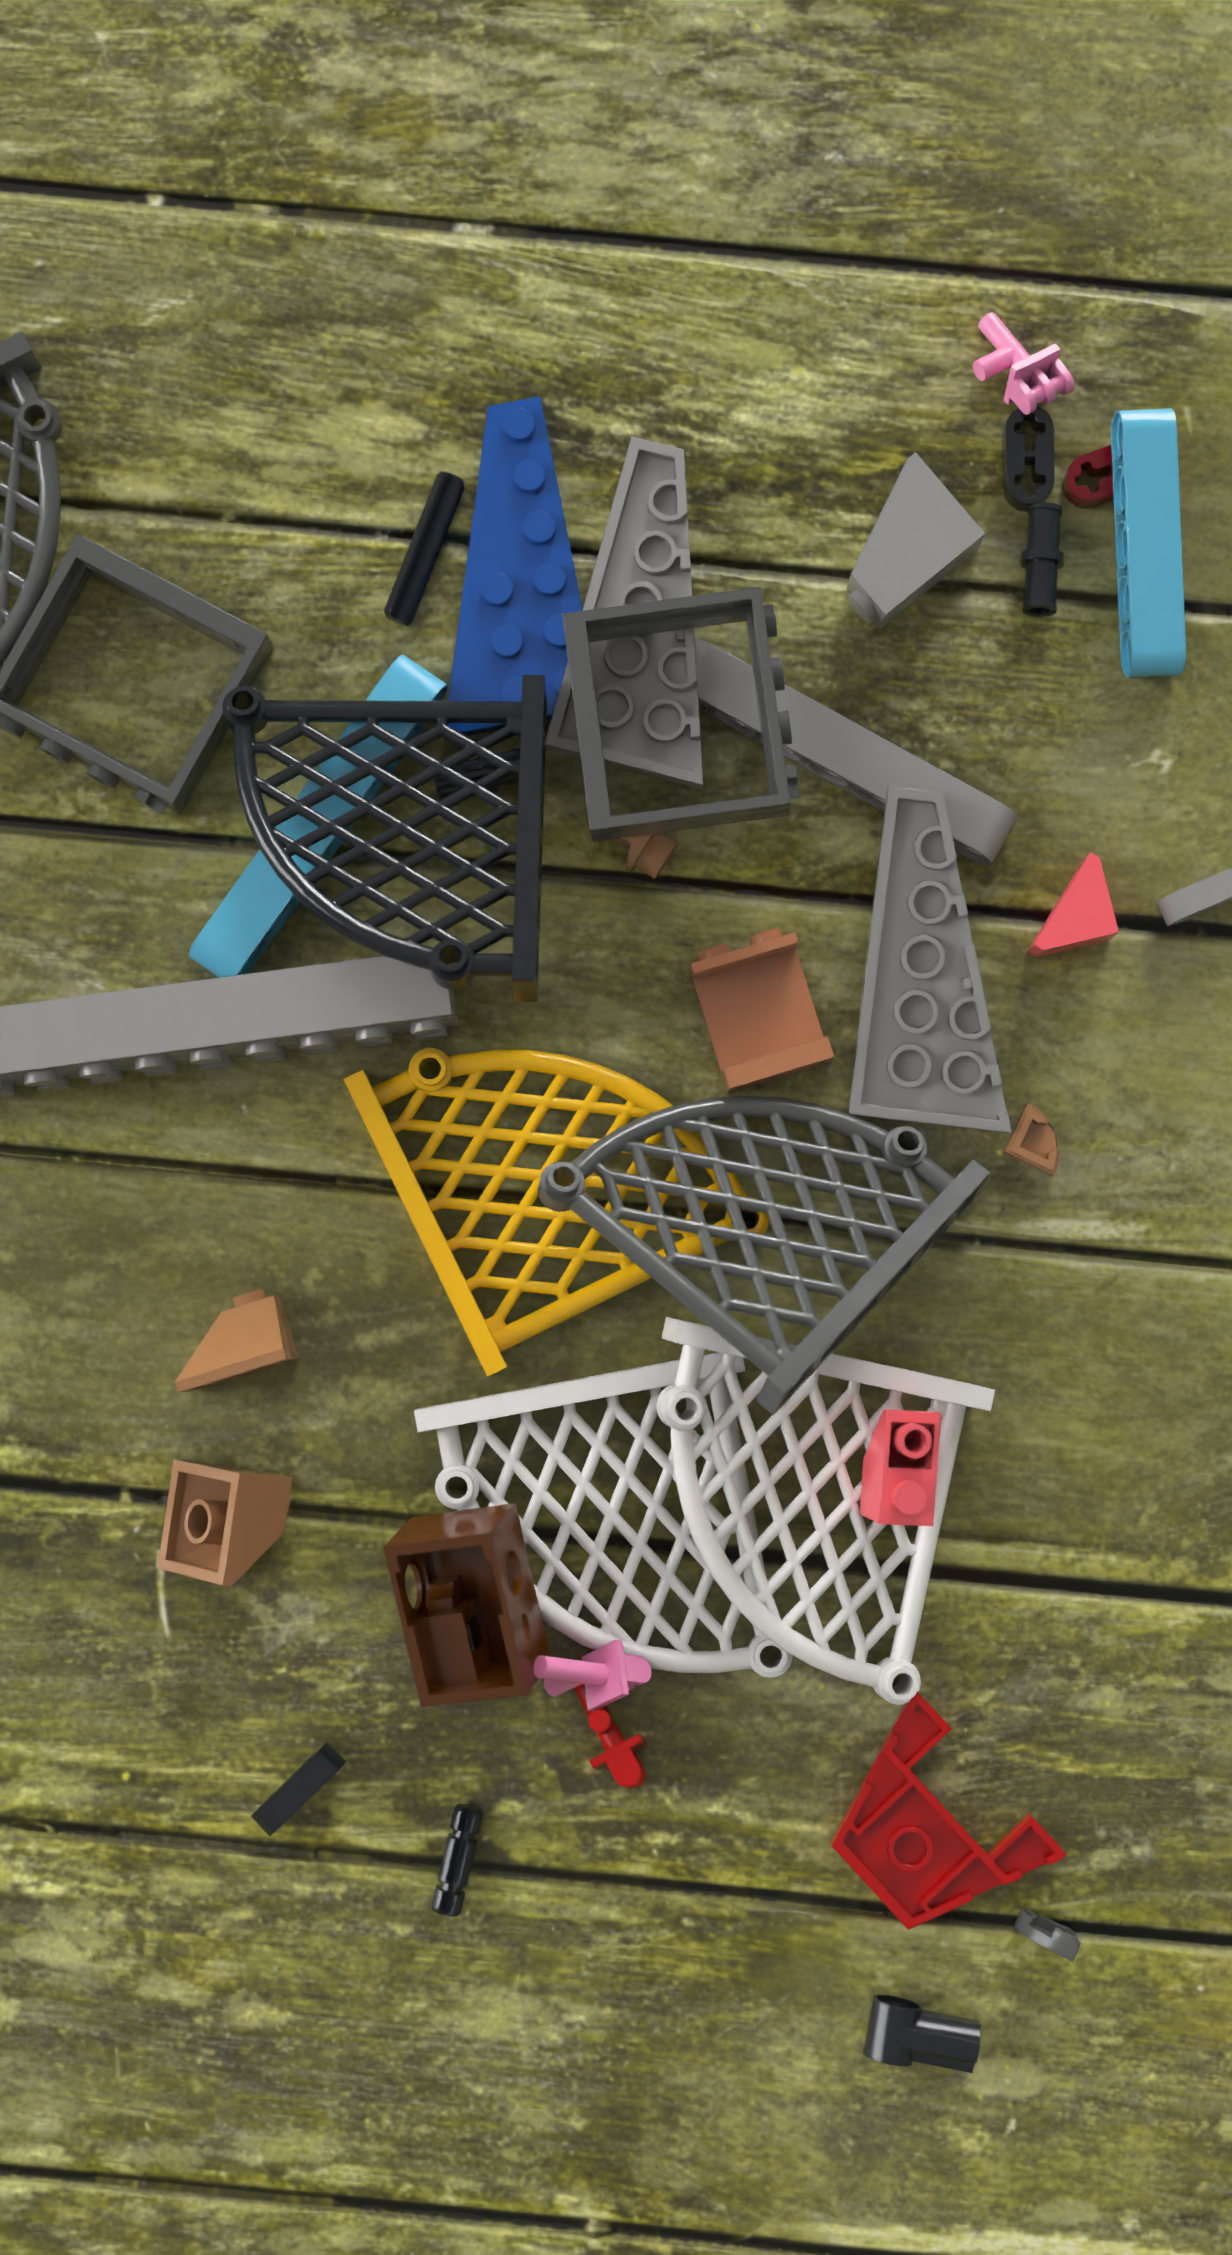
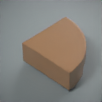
[1003,1103,1059,1177]

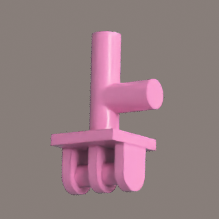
[973,312,1075,415]
[533,1639,652,1711]

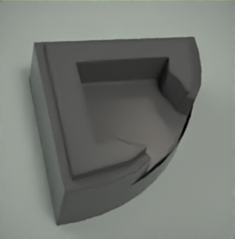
[1013,1908,1081,1961]

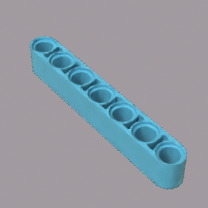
[189,654,448,978]

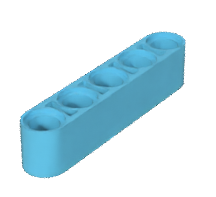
[1111,408,1186,678]

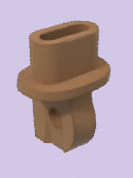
[611,812,678,879]

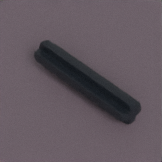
[384,471,465,626]

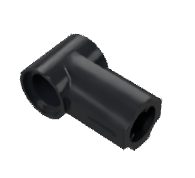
[863,1995,981,2073]

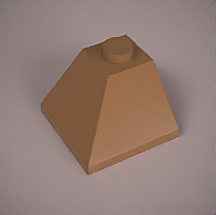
[175,1289,299,1393]
[157,1459,292,1586]

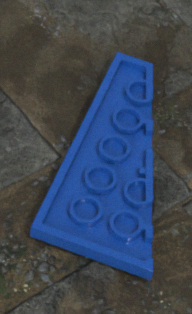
[444,396,583,740]

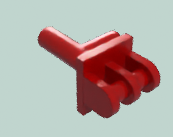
[574,1684,647,1789]

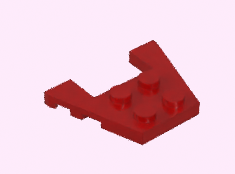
[830,1692,1067,1930]

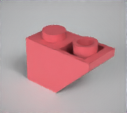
[860,1409,941,1526]

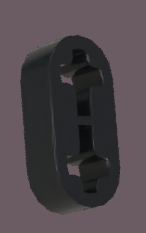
[1002,406,1054,512]
[251,1742,346,1836]

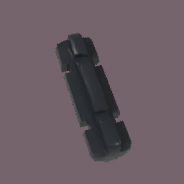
[432,1804,484,1917]

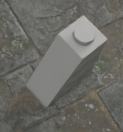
[847,452,985,629]

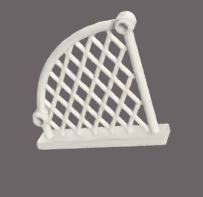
[657,1317,995,1705]
[414,1352,793,1678]

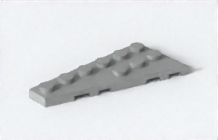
[545,436,704,790]
[848,786,1012,1133]

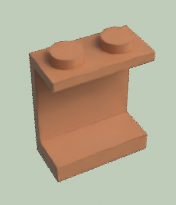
[689,928,834,1094]

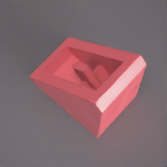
[1027,852,1119,958]

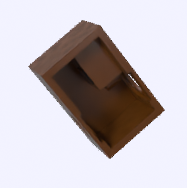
[384,1503,550,1707]

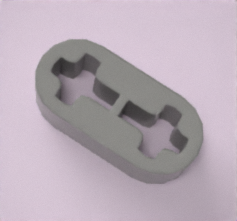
[1156,868,1232,927]

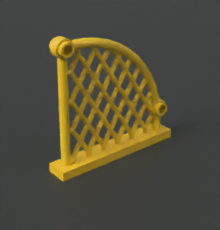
[343,1048,769,1377]

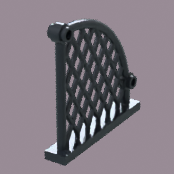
[222,675,547,1002]

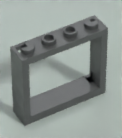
[0,533,274,814]
[562,587,799,842]

